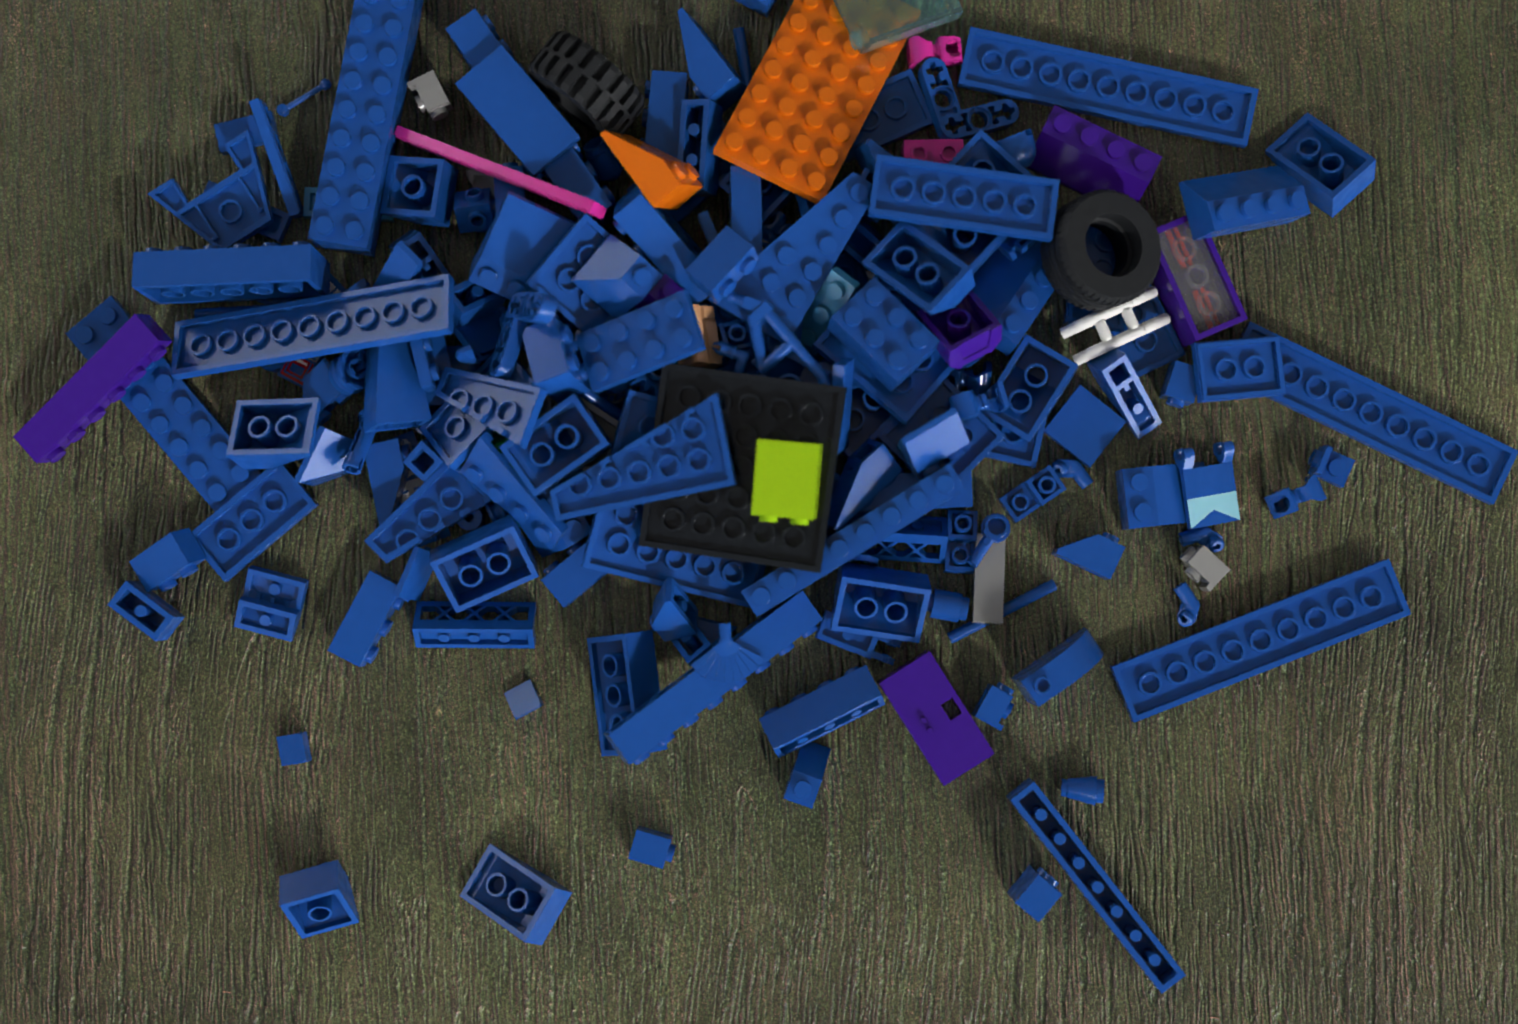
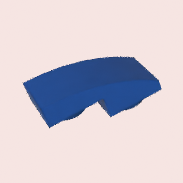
[710,302,753,350]
[997,465,1066,524]
[943,509,978,574]

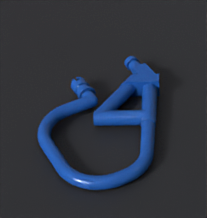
[712,291,831,385]

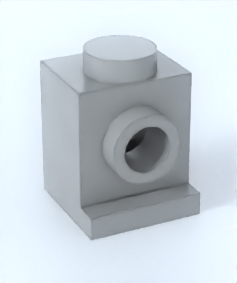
[407,70,454,121]
[1180,545,1230,592]

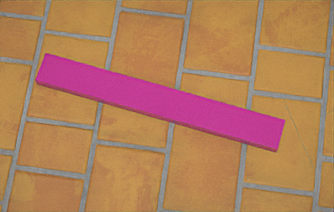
[394,125,607,219]

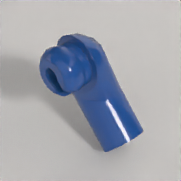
[1178,526,1224,553]
[1173,581,1200,627]

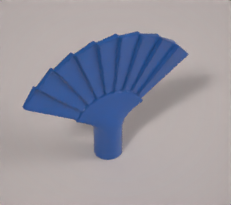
[691,622,764,683]

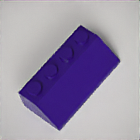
[1028,105,1162,202]

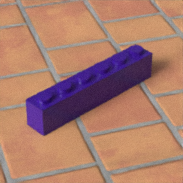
[13,314,173,463]

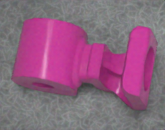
[906,36,963,70]

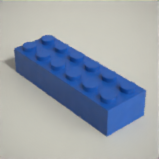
[131,241,331,305]

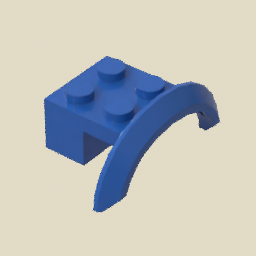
[453,280,533,364]

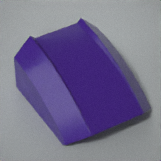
[915,290,1002,369]

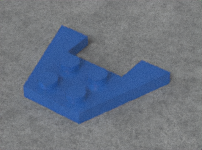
[148,129,274,248]

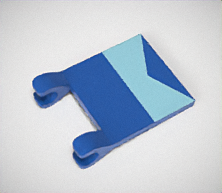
[1173,441,1240,529]

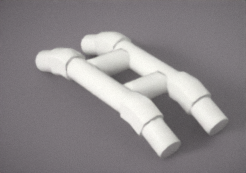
[1059,286,1171,366]

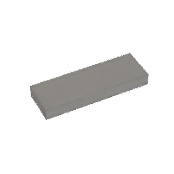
[972,533,1006,625]

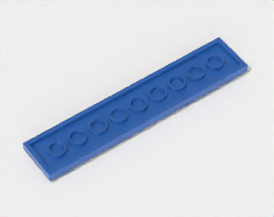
[957,26,1259,149]
[171,274,454,380]
[1239,321,1518,505]
[1110,559,1411,723]

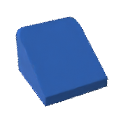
[504,679,544,720]
[276,731,312,766]

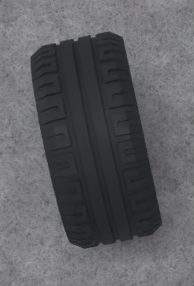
[1040,189,1161,311]

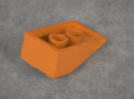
[600,130,703,210]

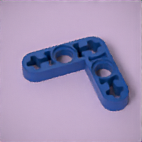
[917,57,1019,140]
[489,292,557,380]

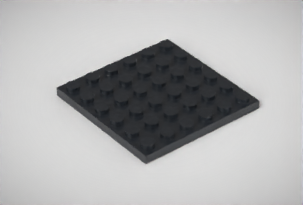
[639,364,847,573]

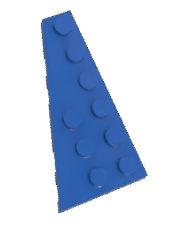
[707,172,872,343]
[550,393,737,521]

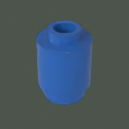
[583,136,624,182]
[927,588,970,623]

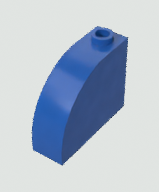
[1011,627,1104,707]

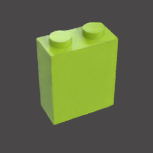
[751,439,823,525]

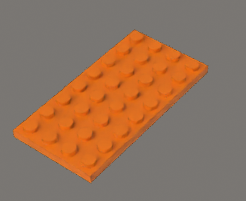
[713,0,921,204]

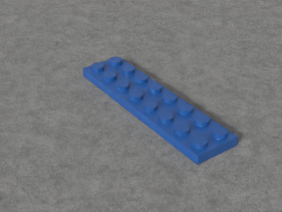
[65,296,262,511]

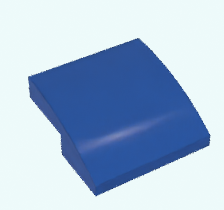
[234,565,309,642]

